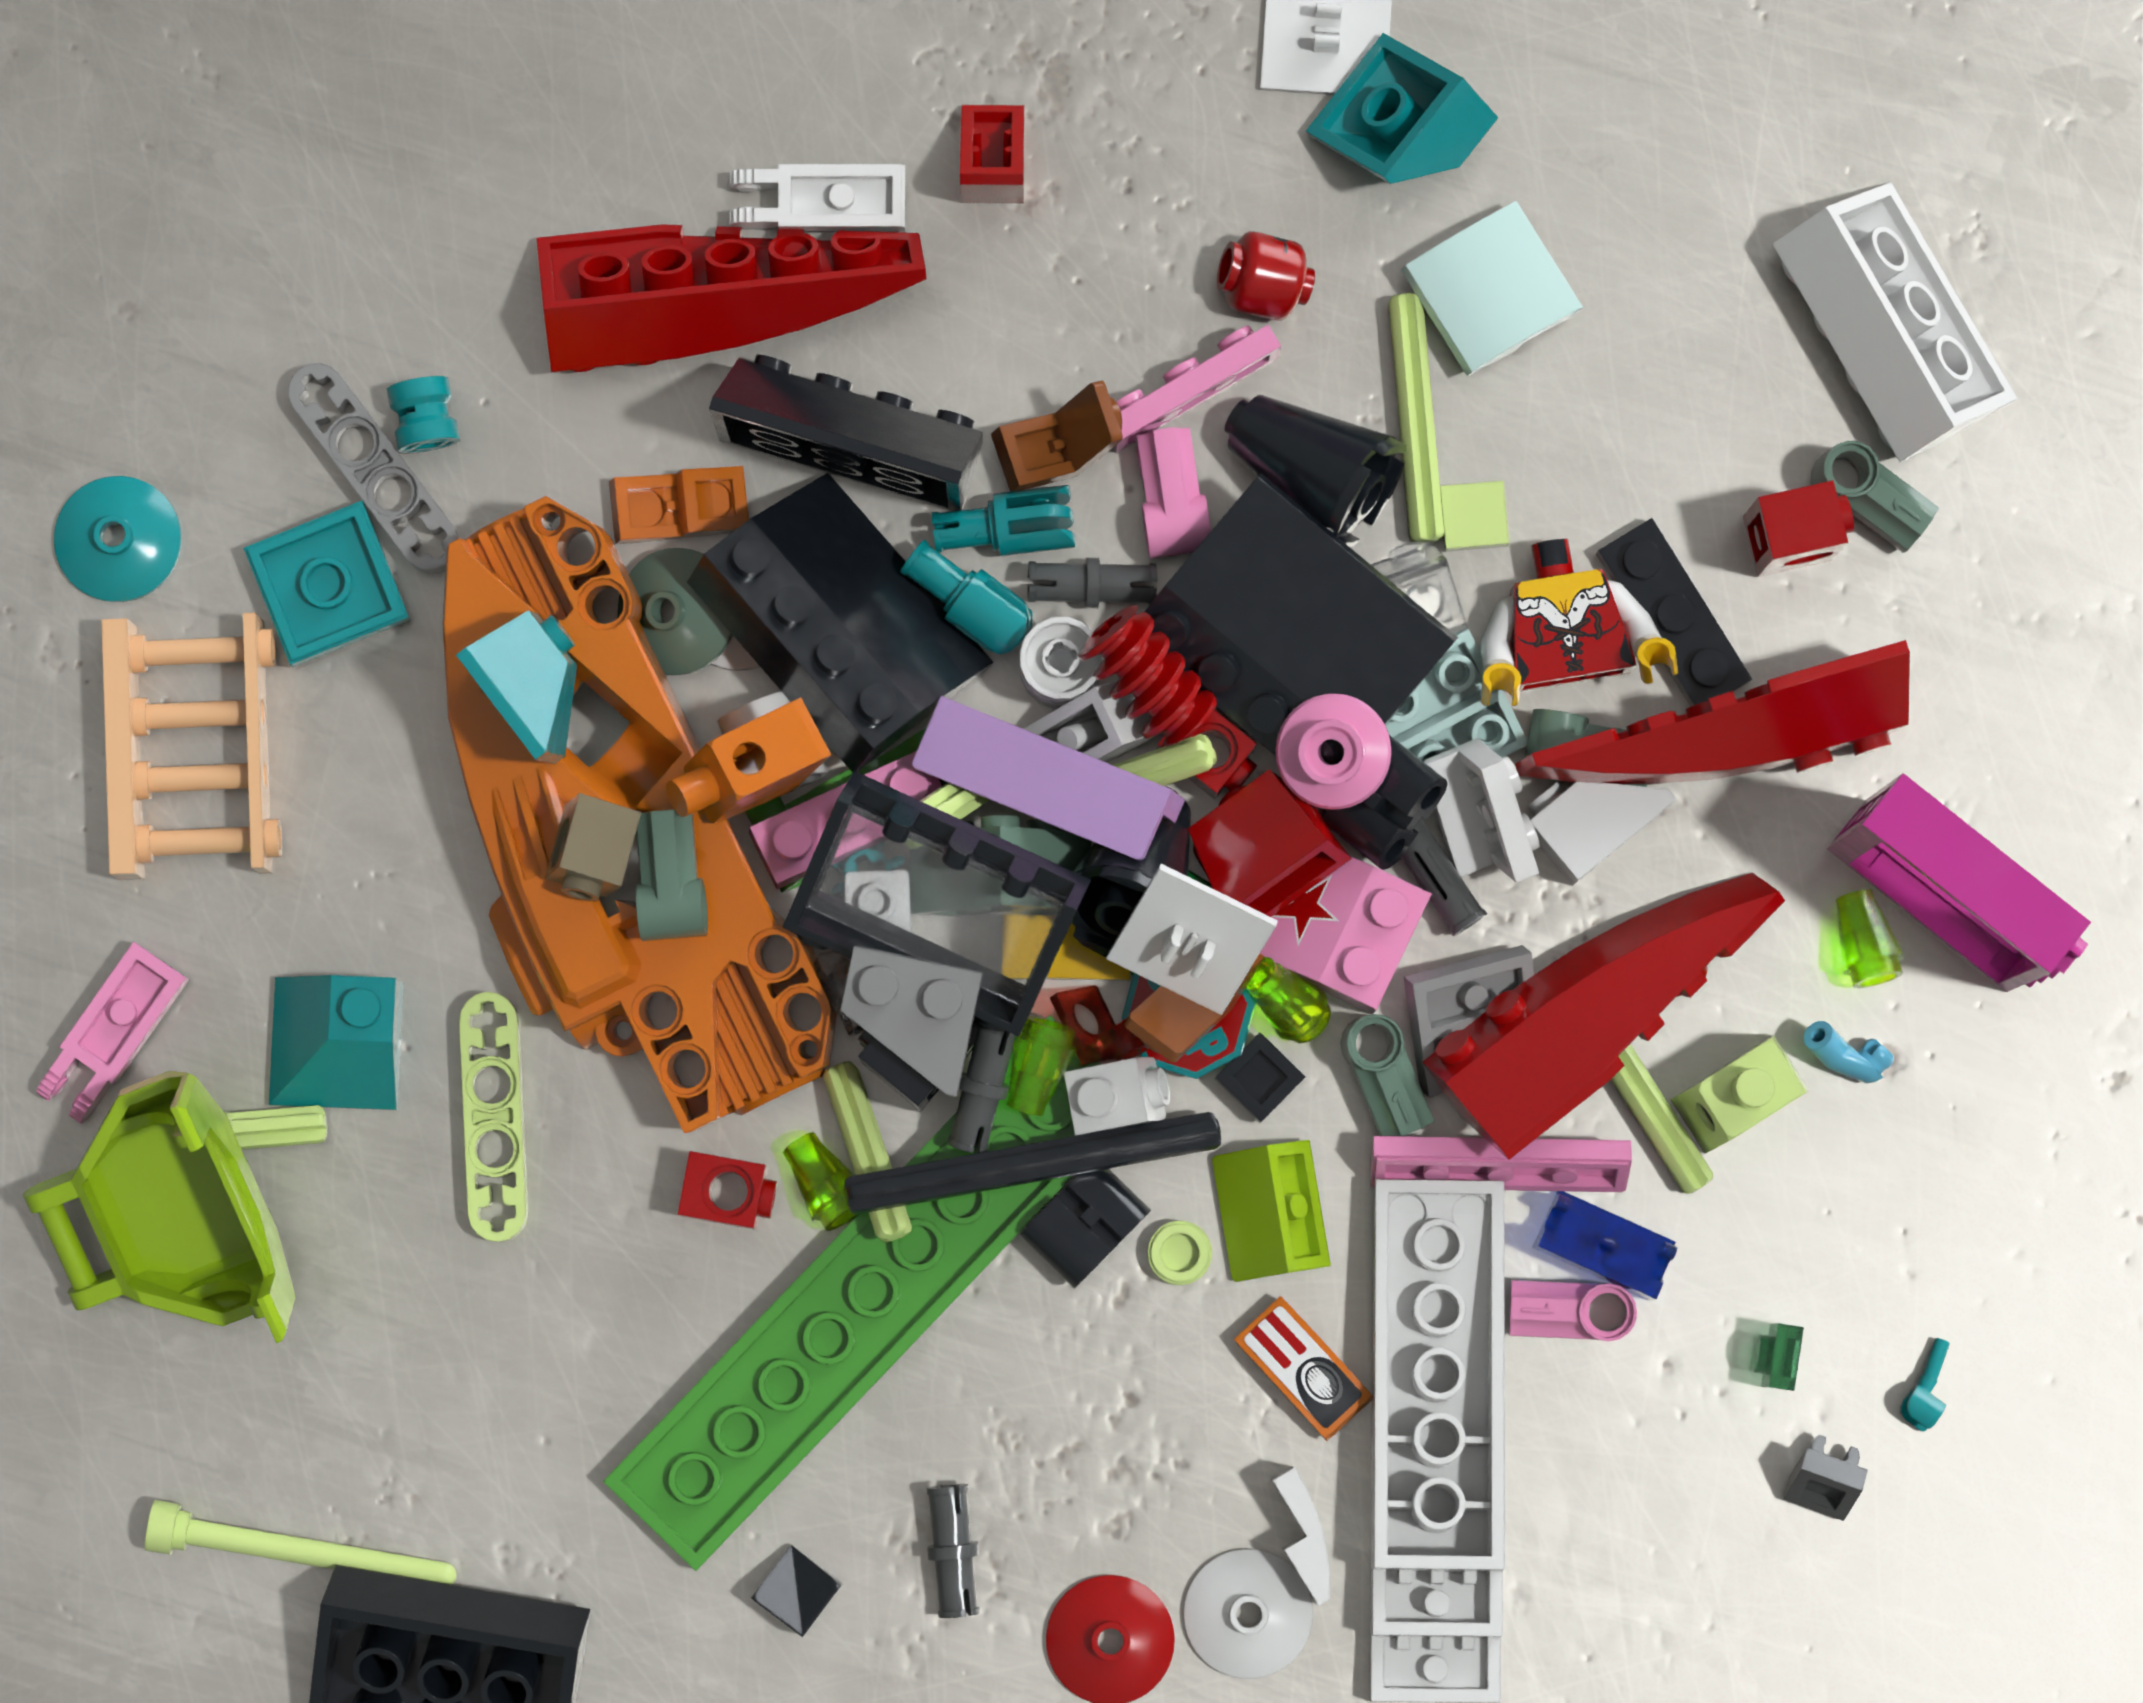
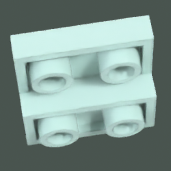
[1401,201,1583,376]
[1386,626,1528,761]

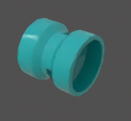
[386,376,460,453]

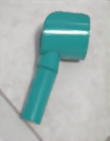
[1900,1338,1950,1432]

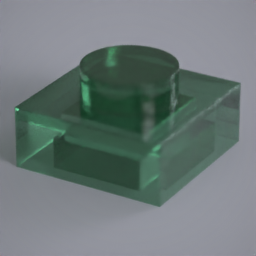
[1753,1323,1804,1391]

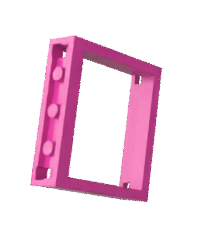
[1827,773,2091,992]

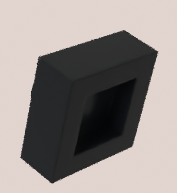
[1215,1032,1306,1123]

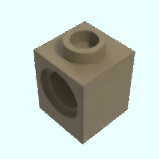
[545,793,641,902]

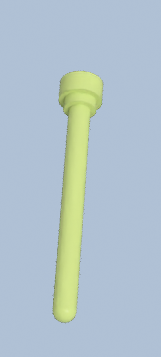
[145,1500,457,1585]

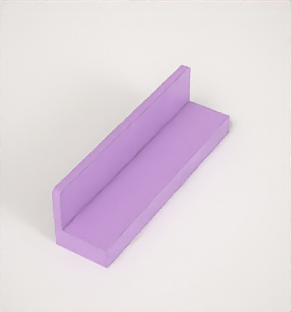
[912,696,1185,860]

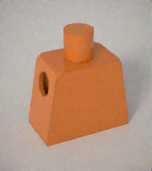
[666,697,831,824]

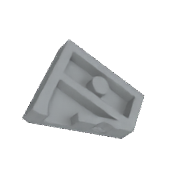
[840,945,983,1097]
[1404,945,1535,1098]

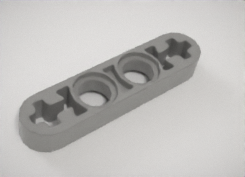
[288,363,460,574]

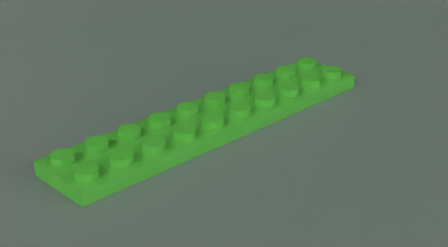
[603,1015,1101,1571]

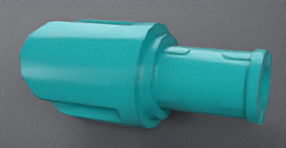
[932,485,1076,557]
[900,540,1034,655]

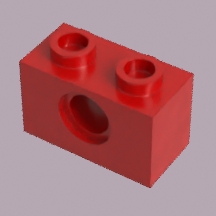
[1743,480,1854,577]

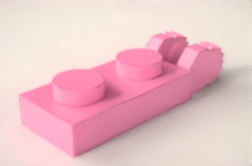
[36,942,190,1124]

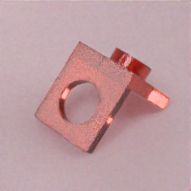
[1050,985,1149,1065]

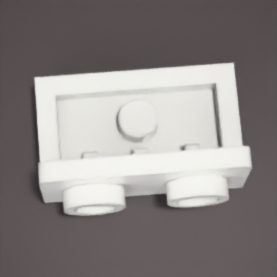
[1423,738,1539,883]

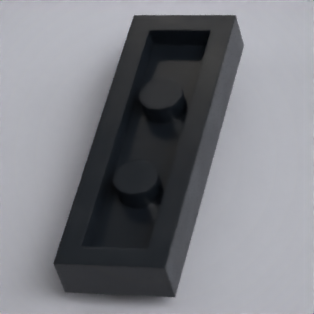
[1596,518,1752,706]

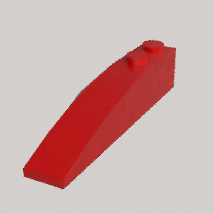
[536,224,927,372]
[1515,640,1910,785]
[1422,872,1785,1160]

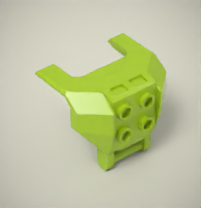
[23,1071,296,1343]

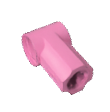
[1136,427,1211,559]
[1509,1280,1637,1342]

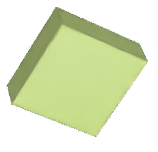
[1440,481,1509,552]

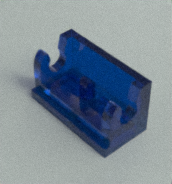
[1532,1191,1677,1301]

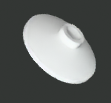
[1184,1549,1313,1679]

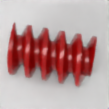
[1077,605,1217,746]

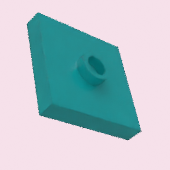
[243,500,411,668]

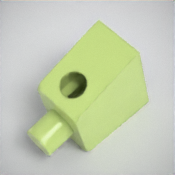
[1671,1035,1808,1153]

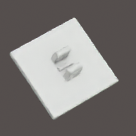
[1260,0,1392,95]
[1106,864,1278,1015]

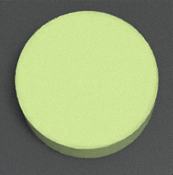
[1147,1221,1212,1285]

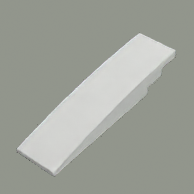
[1370,1179,1505,1703]

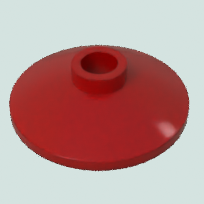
[1046,1575,1175,1703]

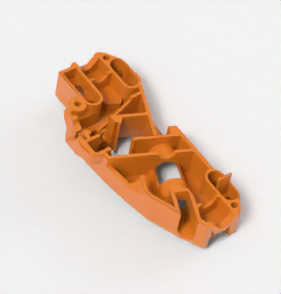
[442,496,838,1133]

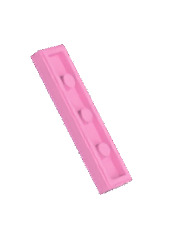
[1370,1136,1632,1192]

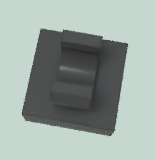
[1783,1434,1868,1521]

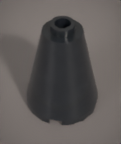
[1224,395,1407,548]
[1058,786,1191,957]

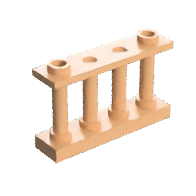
[101,612,282,880]

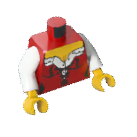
[1480,539,1678,706]

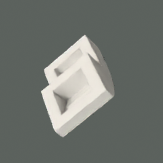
[1271,1466,1330,1606]

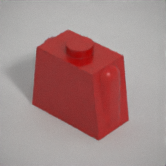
[1188,769,1352,917]

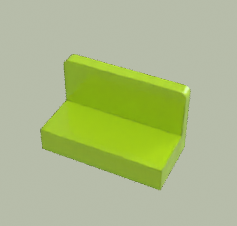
[1212,1140,1331,1282]

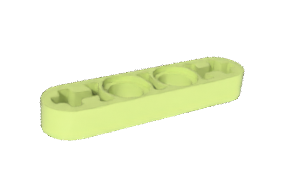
[459,992,529,1242]

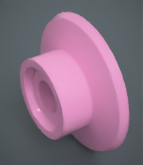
[1275,694,1391,810]

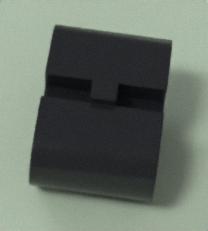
[1323,735,1447,870]
[1020,1169,1151,1289]

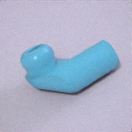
[1803,1021,1894,1084]

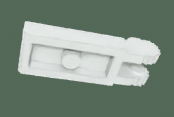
[728,164,905,231]

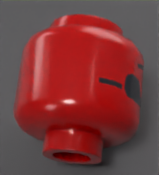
[1217,231,1315,321]

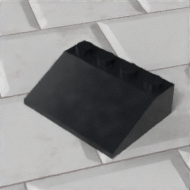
[709,354,983,511]
[687,473,994,773]
[1144,473,1458,765]
[309,1565,591,1703]

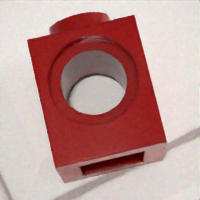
[1156,709,1258,800]
[677,1151,777,1230]

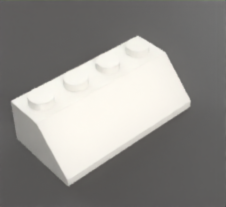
[1773,182,2018,462]

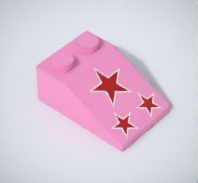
[1260,857,1432,1014]

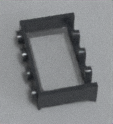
[782,771,1091,1037]

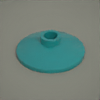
[54,476,182,602]

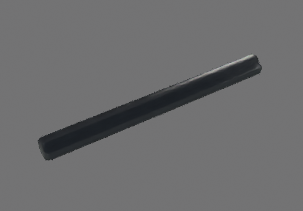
[844,1112,1221,1215]

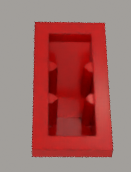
[960,105,1024,204]

